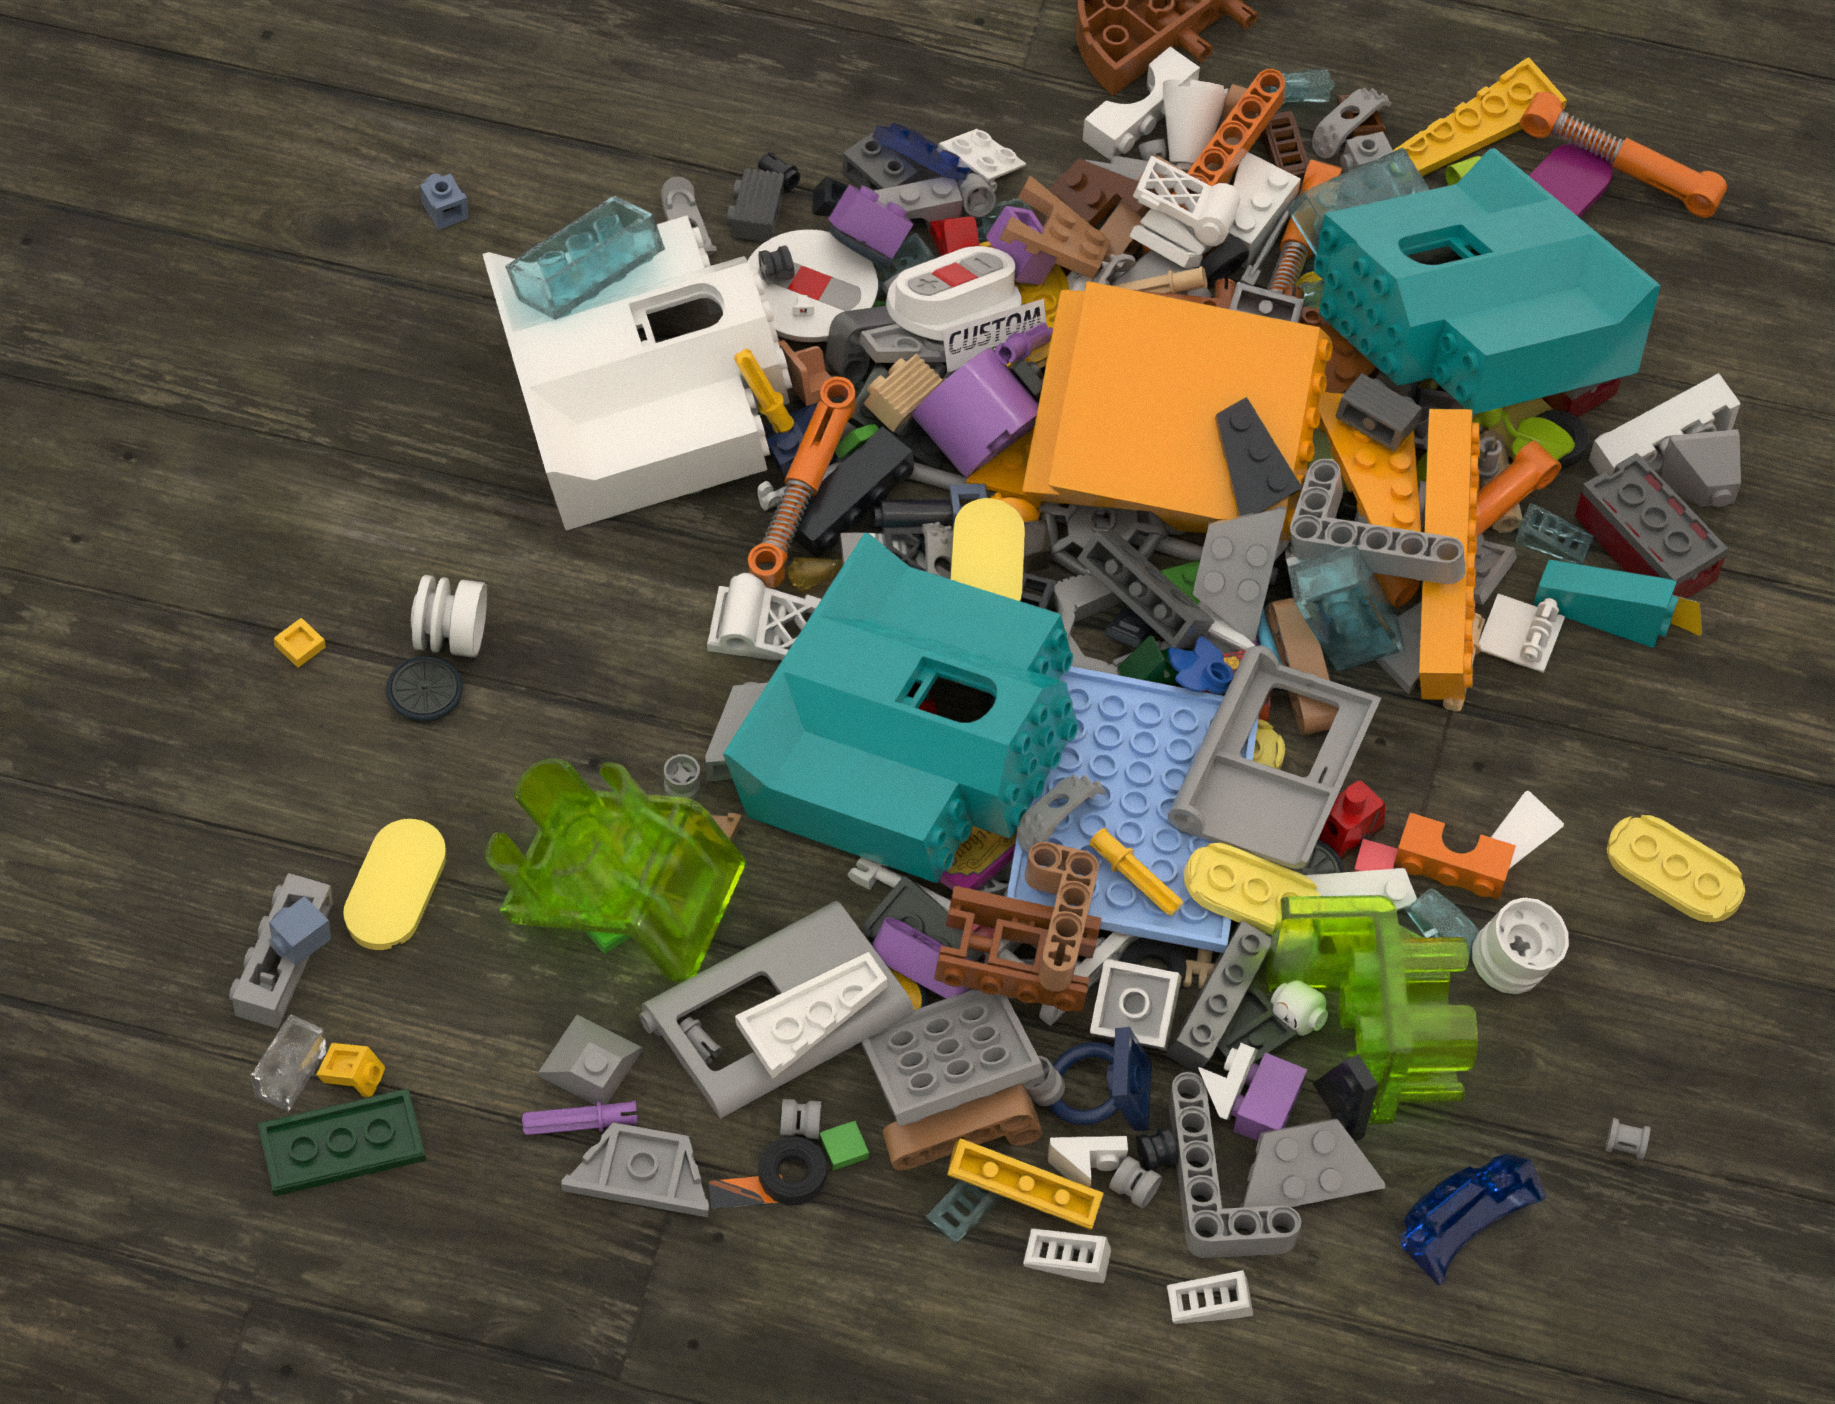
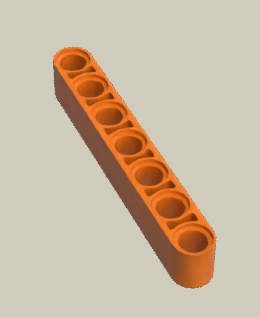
[1142,69,1285,256]

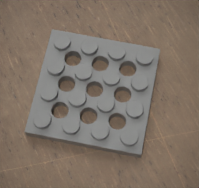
[860,989,1044,1127]

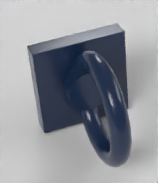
[1048,1027,1152,1131]

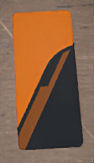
[708,1174,782,1209]

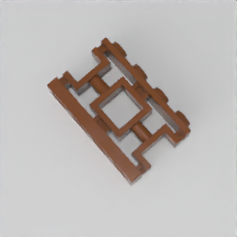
[934,885,1102,1012]

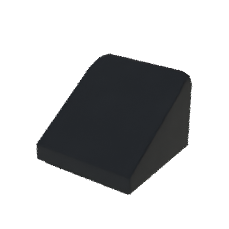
[812,176,848,216]

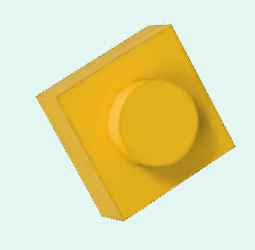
[274,618,326,668]

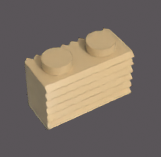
[863,354,944,433]

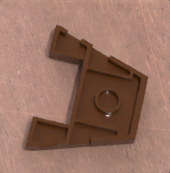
[1032,158,1159,277]

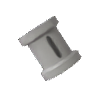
[1605,1118,1651,1160]

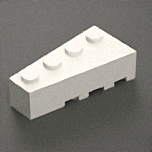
[1589,373,1741,476]

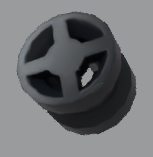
[758,245,795,285]
[1136,1127,1179,1171]

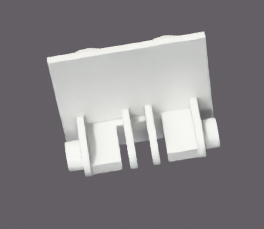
[938,129,1026,192]
[1479,594,1565,673]

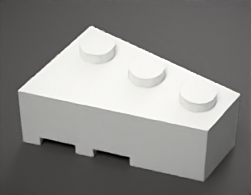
[1219,152,1301,269]

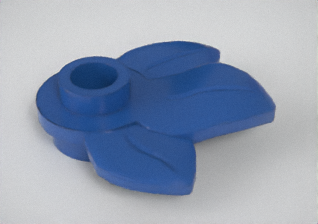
[1168,636,1233,694]

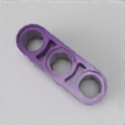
[872,917,972,999]

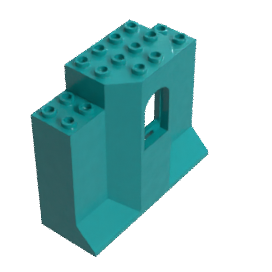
[1313,148,1661,415]
[723,532,1078,883]

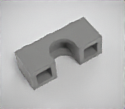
[874,175,963,231]

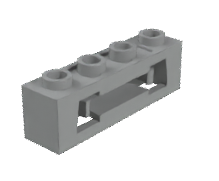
[229,873,333,1029]

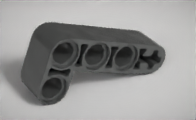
[825,306,897,384]

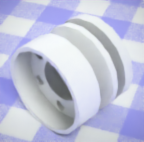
[411,575,487,658]
[1472,898,1569,995]

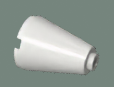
[1162,79,1229,172]

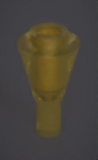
[788,557,843,592]

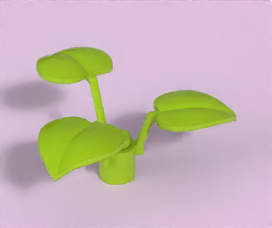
[1417,392,1575,484]

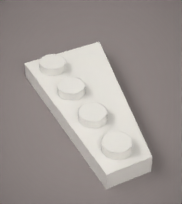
[1276,868,1418,951]
[735,952,888,1079]

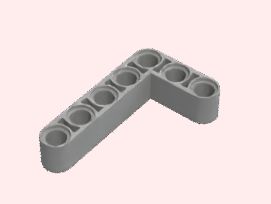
[1290,459,1466,584]
[1169,1072,1301,1258]

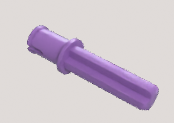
[995,322,1053,365]
[522,1100,638,1135]

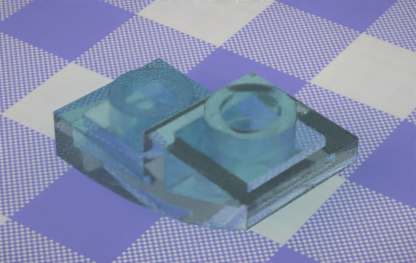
[1405,888,1480,964]

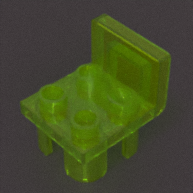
[485,758,745,982]
[1265,895,1478,1124]

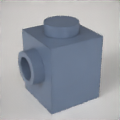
[269,896,331,965]

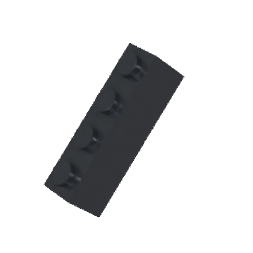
[792,426,915,558]

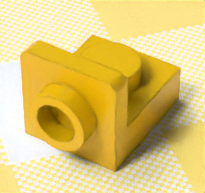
[316,1043,385,1098]

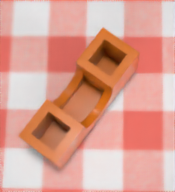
[1393,813,1516,900]

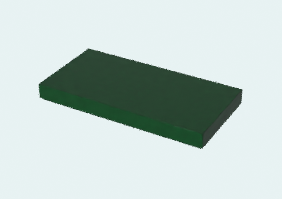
[257,1088,426,1196]

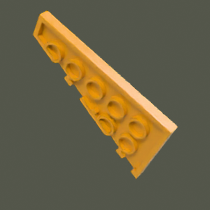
[1318,392,1421,532]

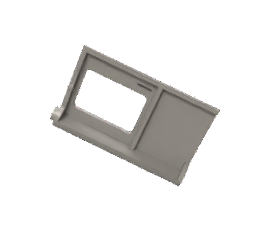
[1168,646,1381,869]
[639,901,914,1119]

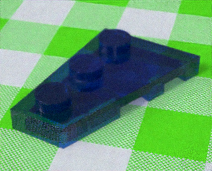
[872,123,970,180]

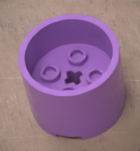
[912,347,1039,478]

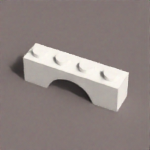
[1082,47,1200,160]

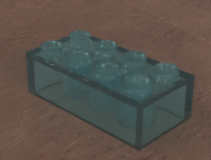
[1287,147,1430,256]
[505,195,665,320]
[1288,545,1405,671]

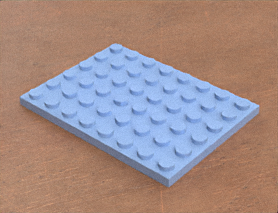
[1006,666,1259,953]

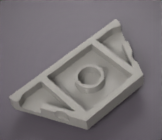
[1192,506,1287,642]
[1240,1118,1385,1208]
[561,1123,709,1217]

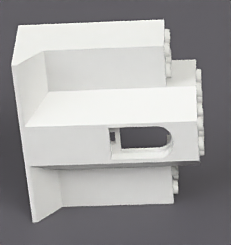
[483,215,793,531]

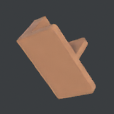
[778,340,838,406]

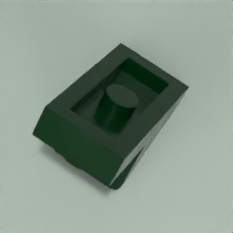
[1117,635,1188,686]

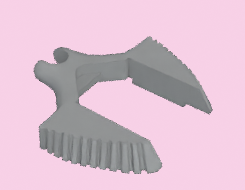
[1051,574,1172,675]

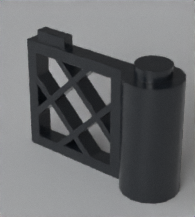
[871,498,952,573]

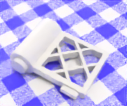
[1133,156,1241,246]
[719,573,821,660]

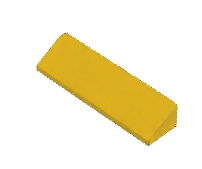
[947,1138,1104,1230]

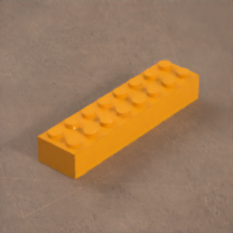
[1419,409,1480,700]

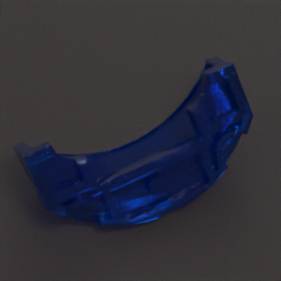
[1399,1154,1547,1286]

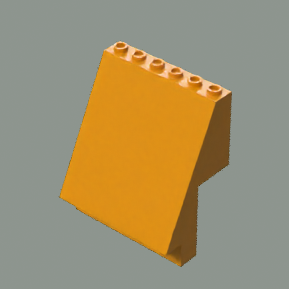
[1022,281,1333,541]

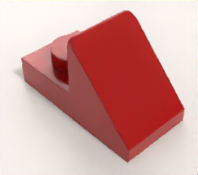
[929,216,979,256]

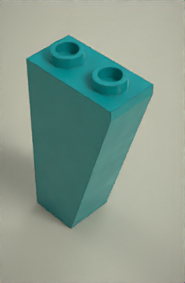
[1533,560,1679,648]

